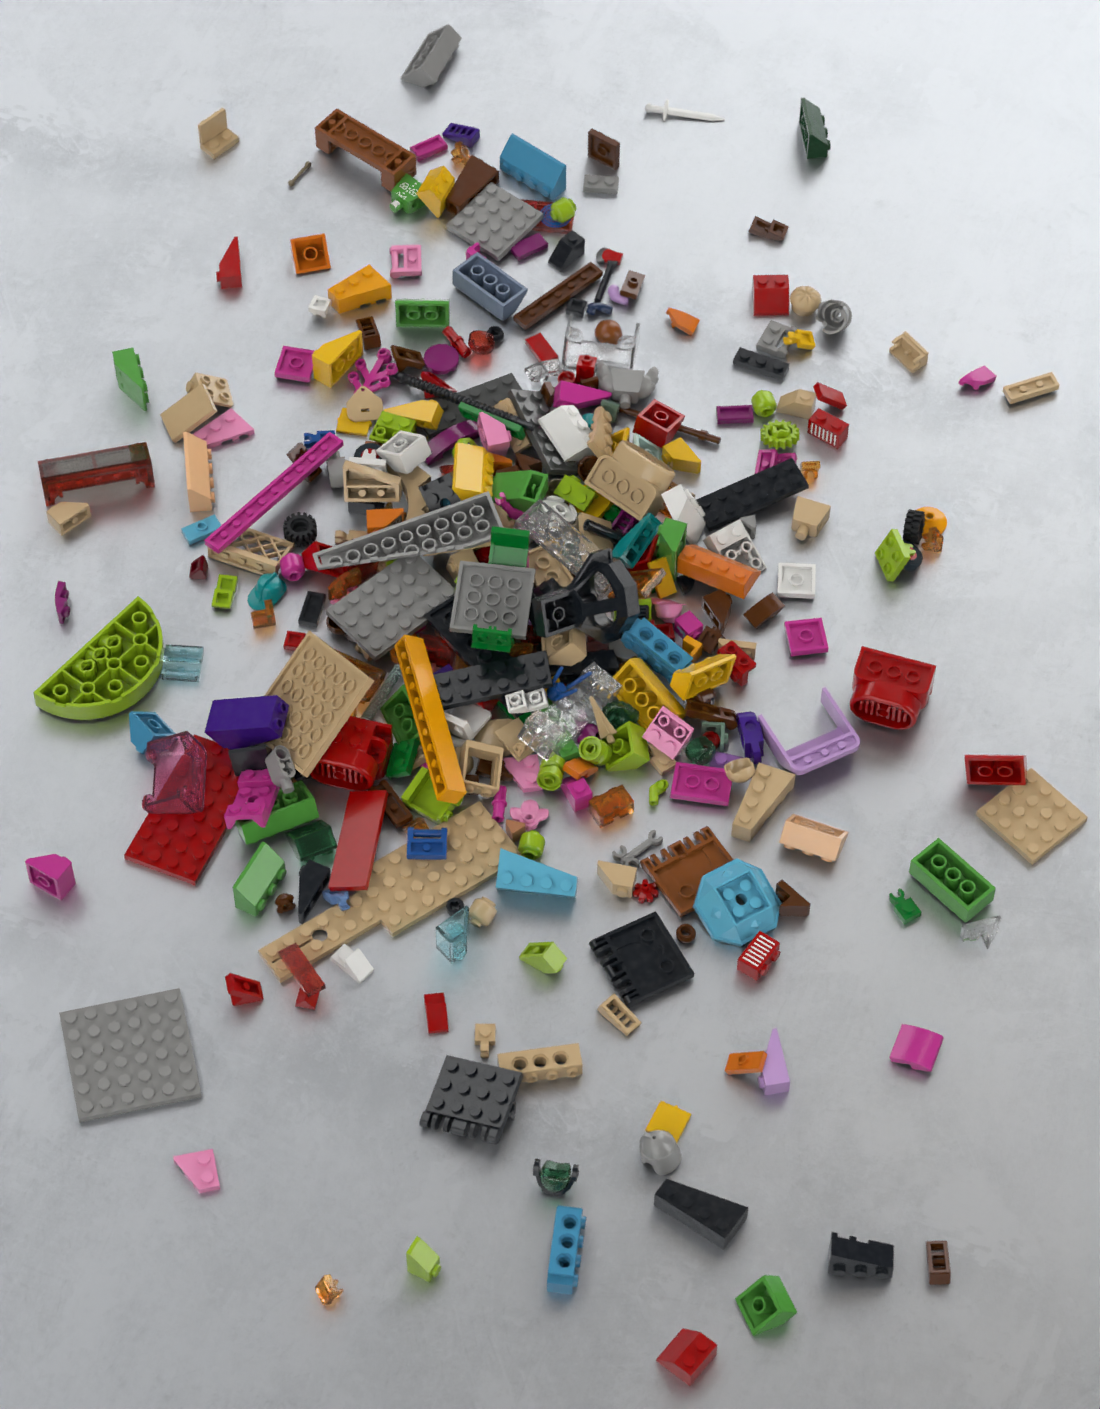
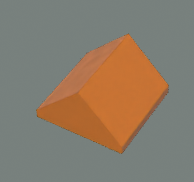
[290,233,331,274]

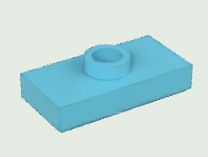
[181,514,221,545]

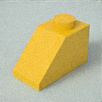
[661,437,701,474]

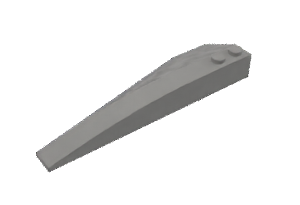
[312,491,503,570]

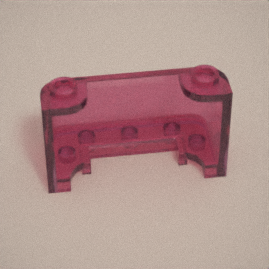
[142,731,207,814]

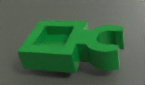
[889,889,922,924]

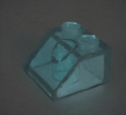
[435,905,470,964]

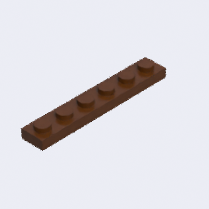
[513,262,603,330]

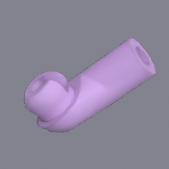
[608,285,629,306]

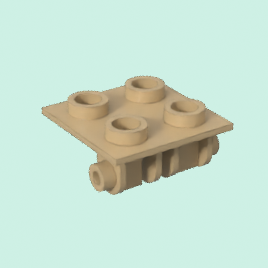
[494,718,543,762]

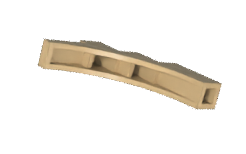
[387,464,431,521]

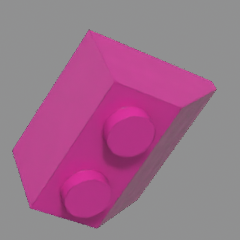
[25,854,76,901]

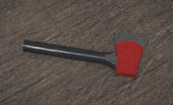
[594,247,623,303]

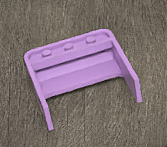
[758,687,860,775]

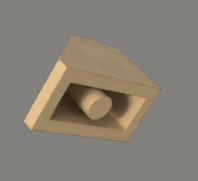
[776,389,816,420]
[46,502,91,536]
[597,860,637,898]

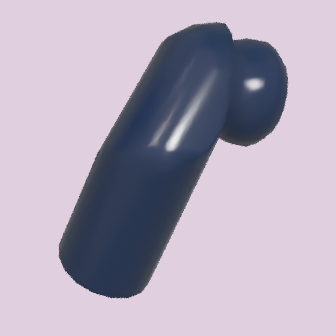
[586,302,613,315]

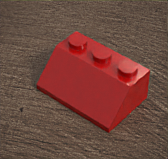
[964,754,1027,785]

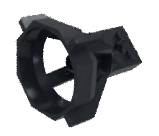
[532,548,640,644]

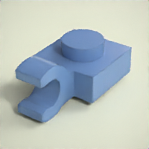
[322,889,350,911]

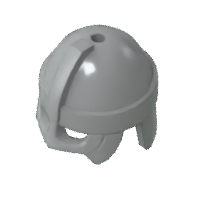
[816,299,852,334]
[639,1130,681,1175]

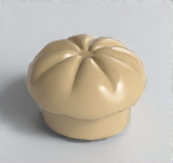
[790,286,821,316]

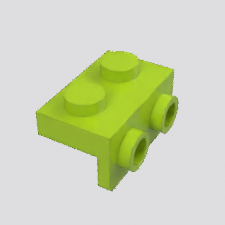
[554,474,598,512]

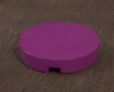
[424,344,459,375]

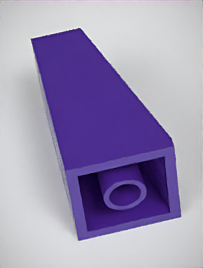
[204,695,289,750]

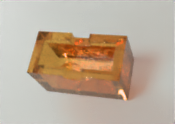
[588,785,634,828]

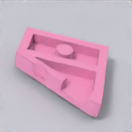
[502,754,543,793]
[173,1149,220,1193]

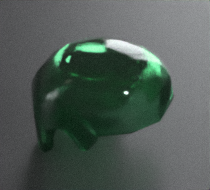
[685,736,716,765]

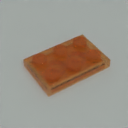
[607,568,667,599]

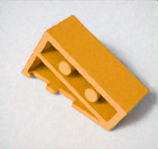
[328,264,392,314]

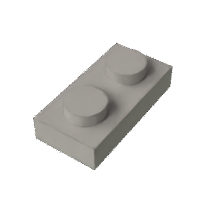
[583,174,619,194]

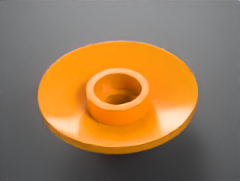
[917,507,947,537]

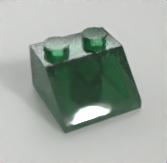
[285,820,337,862]

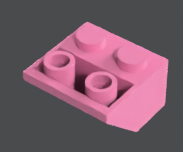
[642,706,694,760]

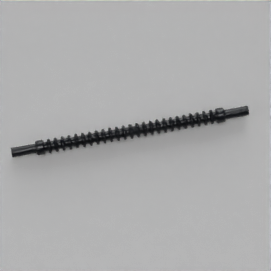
[383,368,535,431]

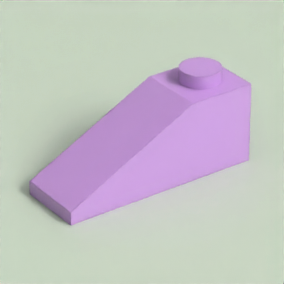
[758,1028,790,1095]

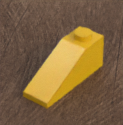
[383,400,444,430]

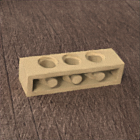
[497,1043,583,1083]

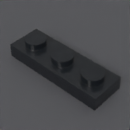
[733,347,789,381]

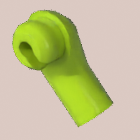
[649,779,669,806]

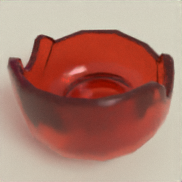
[468,330,495,355]

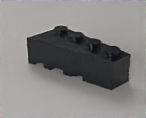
[654,1178,748,1250]

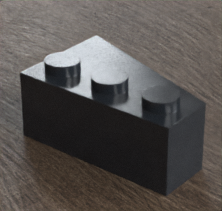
[828,1232,894,1279]

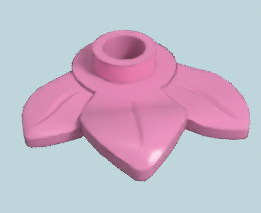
[510,799,549,831]

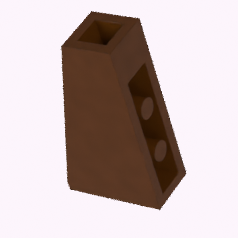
[446,155,499,216]

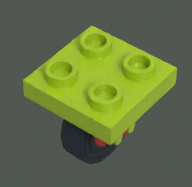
[875,529,923,582]

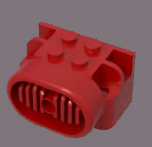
[849,646,936,730]
[310,716,393,791]

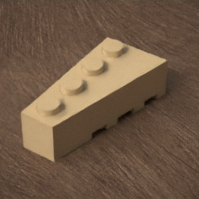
[731,763,796,842]

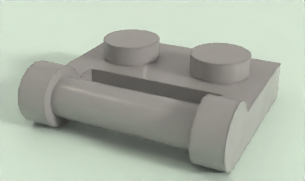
[756,320,798,358]

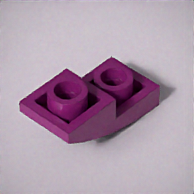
[55,581,70,624]

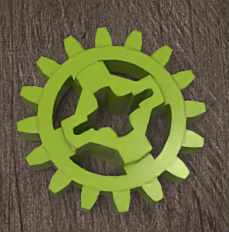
[760,420,800,450]

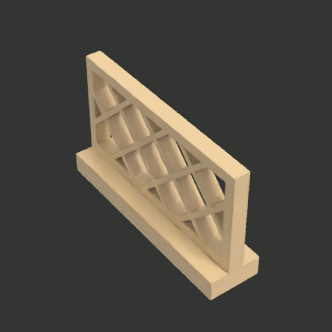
[208,528,294,575]

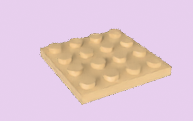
[976,768,1088,865]

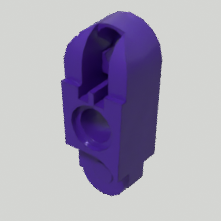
[736,711,764,765]

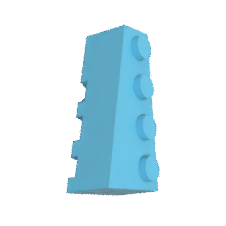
[496,848,578,899]

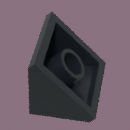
[228,745,272,777]

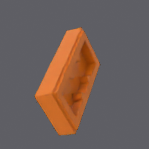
[725,1051,767,1075]

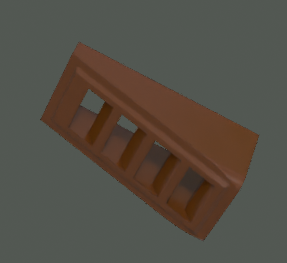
[356,316,381,350]
[926,1241,951,1285]

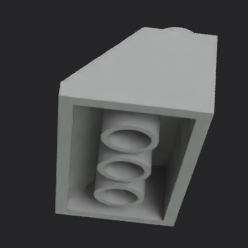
[400,24,462,87]

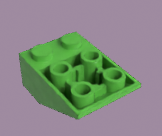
[112,347,149,411]
[492,470,548,516]

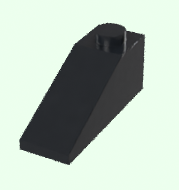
[298,859,331,924]

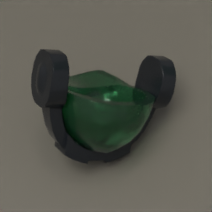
[533,1158,579,1196]

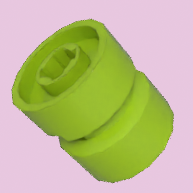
[579,736,612,766]
[536,754,566,791]

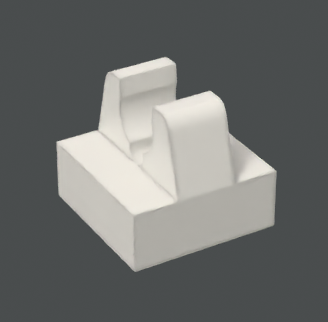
[308,295,332,318]

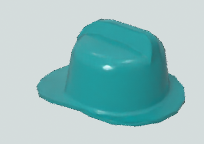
[247,572,287,611]

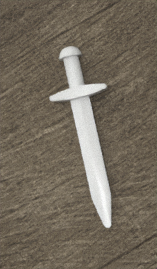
[645,99,725,122]

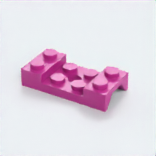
[224,769,280,829]

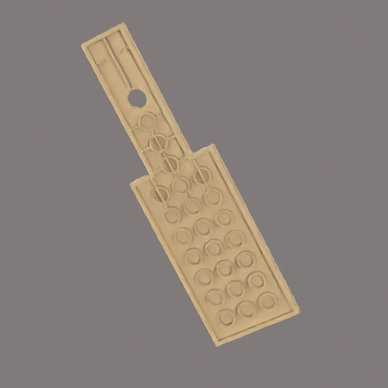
[258,801,524,983]

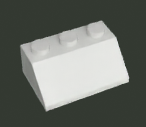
[538,405,594,462]
[661,484,706,545]

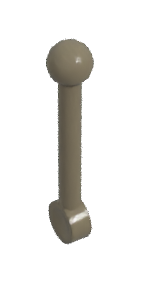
[288,161,311,186]

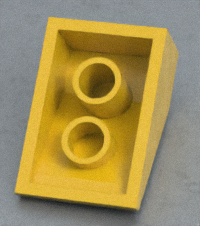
[312,330,363,388]

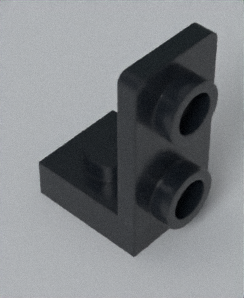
[348,502,385,515]

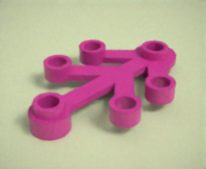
[347,348,398,394]

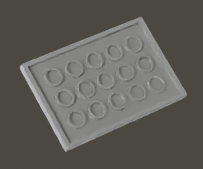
[326,556,455,661]

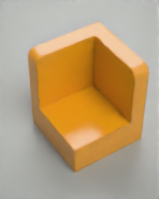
[682,635,703,663]

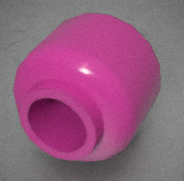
[280,553,305,581]

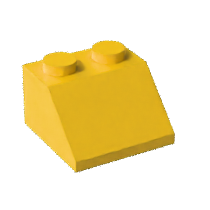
[416,166,455,218]

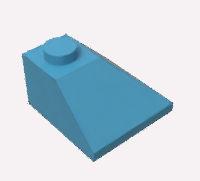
[129,711,178,754]

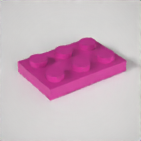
[670,762,732,806]

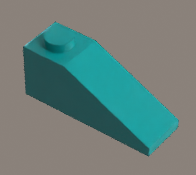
[612,513,662,569]

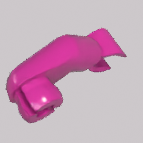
[495,492,529,525]

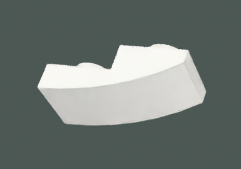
[505,688,549,713]

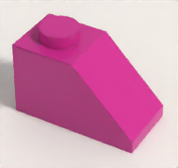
[560,776,593,812]

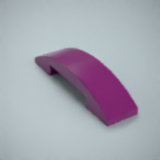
[424,420,480,466]

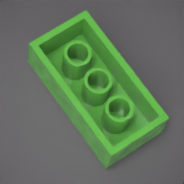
[909,838,996,923]

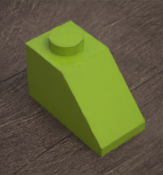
[519,942,568,973]
[406,1236,441,1283]

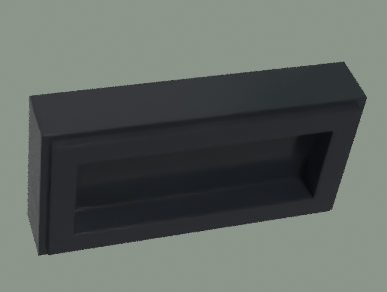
[298,591,326,628]

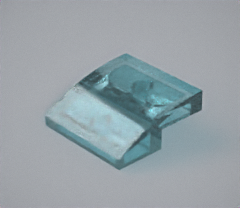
[161,644,204,682]

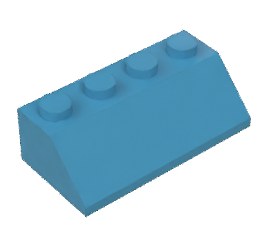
[500,133,566,200]

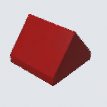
[295,984,320,1010]

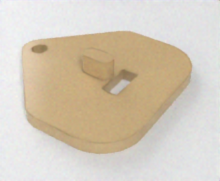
[346,386,383,422]

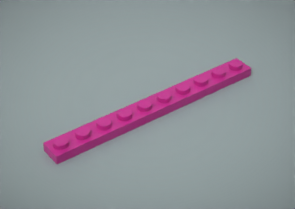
[204,432,344,554]

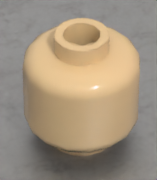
[467,897,497,928]

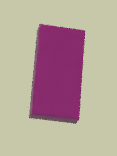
[510,233,548,261]
[716,405,754,424]

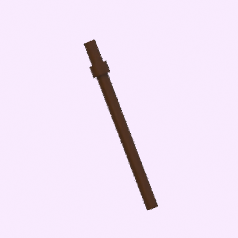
[619,407,721,444]

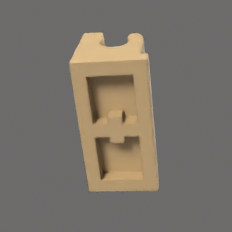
[889,331,929,373]

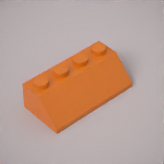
[677,544,761,599]

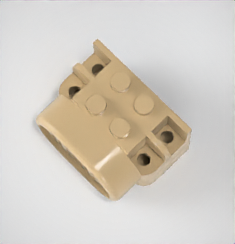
[584,440,675,521]

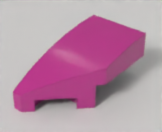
[958,365,997,390]

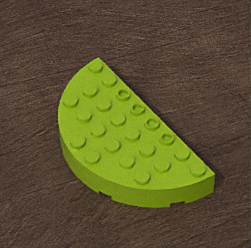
[33,596,165,720]

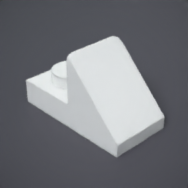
[331,944,374,984]

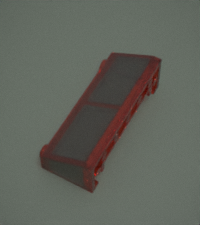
[38,442,155,506]

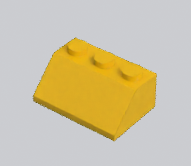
[670,654,736,701]

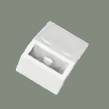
[703,519,767,571]

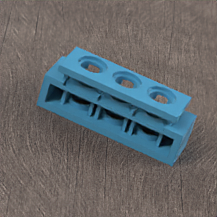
[620,618,693,683]
[547,1205,586,1295]

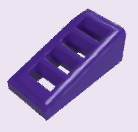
[442,123,480,148]

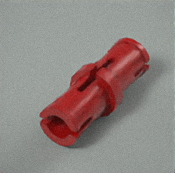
[442,326,472,358]

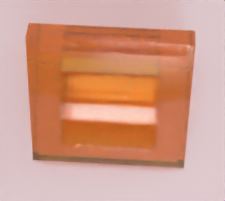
[402,817,429,838]

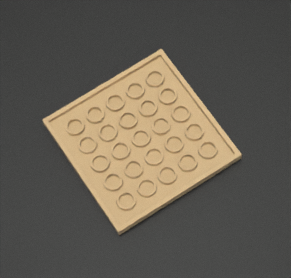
[264,631,374,777]

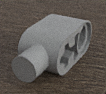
[326,451,345,489]
[265,745,296,794]

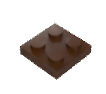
[588,128,620,171]

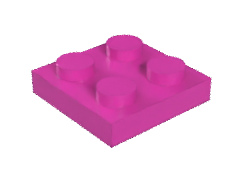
[274,346,314,383]
[784,617,829,656]

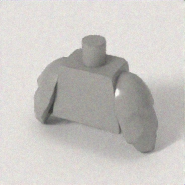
[595,362,659,409]

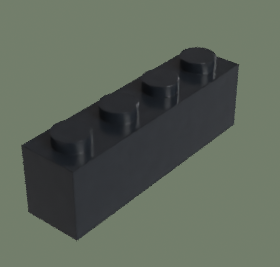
[550,649,619,684]

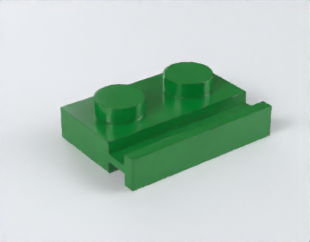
[385,738,420,780]

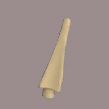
[589,696,617,745]

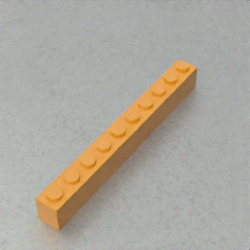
[394,634,467,804]

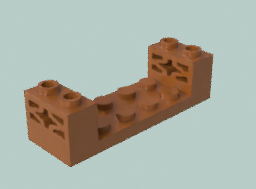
[315,108,417,191]

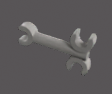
[612,830,663,868]

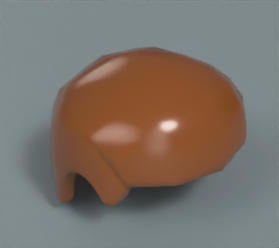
[594,320,623,346]

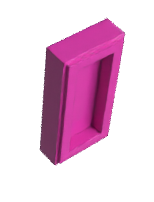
[410,134,448,162]

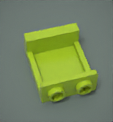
[401,766,463,825]

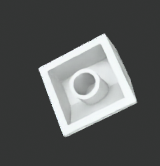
[376,430,432,474]

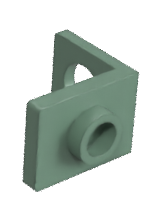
[701,722,728,753]

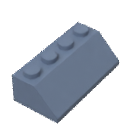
[452,252,528,321]

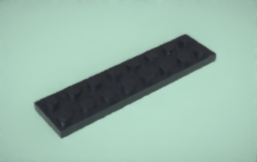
[424,595,531,719]

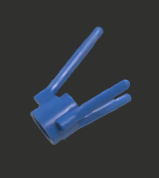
[546,666,592,702]

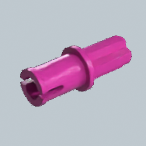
[492,785,507,823]

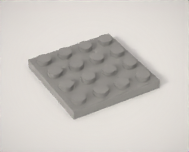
[446,182,544,261]
[450,561,536,640]

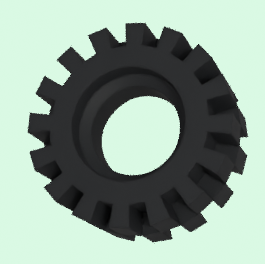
[903,509,925,545]
[283,512,317,547]

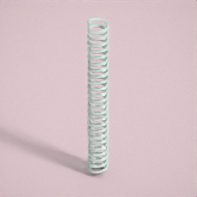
[361,665,402,720]

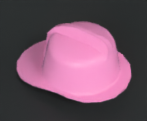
[651,598,686,623]

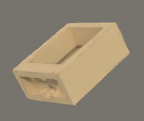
[459,740,504,798]

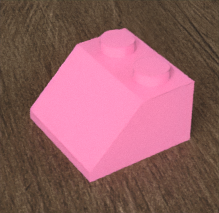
[477,412,512,456]

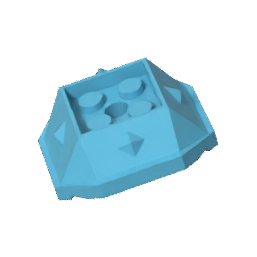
[693,858,781,947]

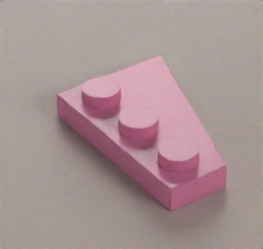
[192,408,255,449]

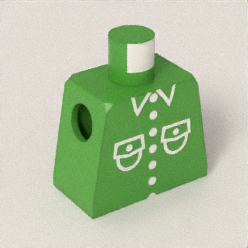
[389,174,425,214]

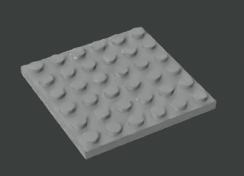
[59,988,202,1123]

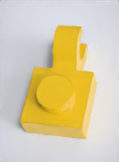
[783,329,816,350]

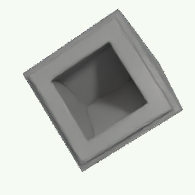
[740,515,756,539]

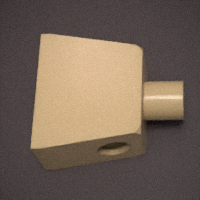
[791,496,831,540]

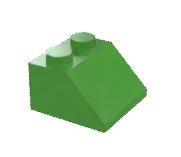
[735,1275,798,1335]

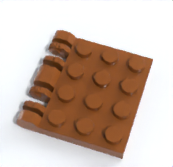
[640,826,733,918]

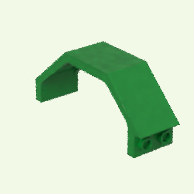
[471,526,530,652]

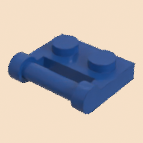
[407,827,447,860]

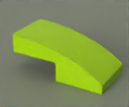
[211,574,238,609]

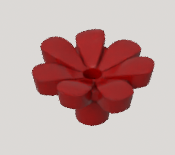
[633,879,659,904]

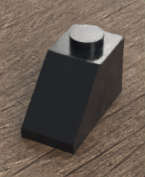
[548,230,585,272]

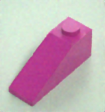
[553,380,612,409]

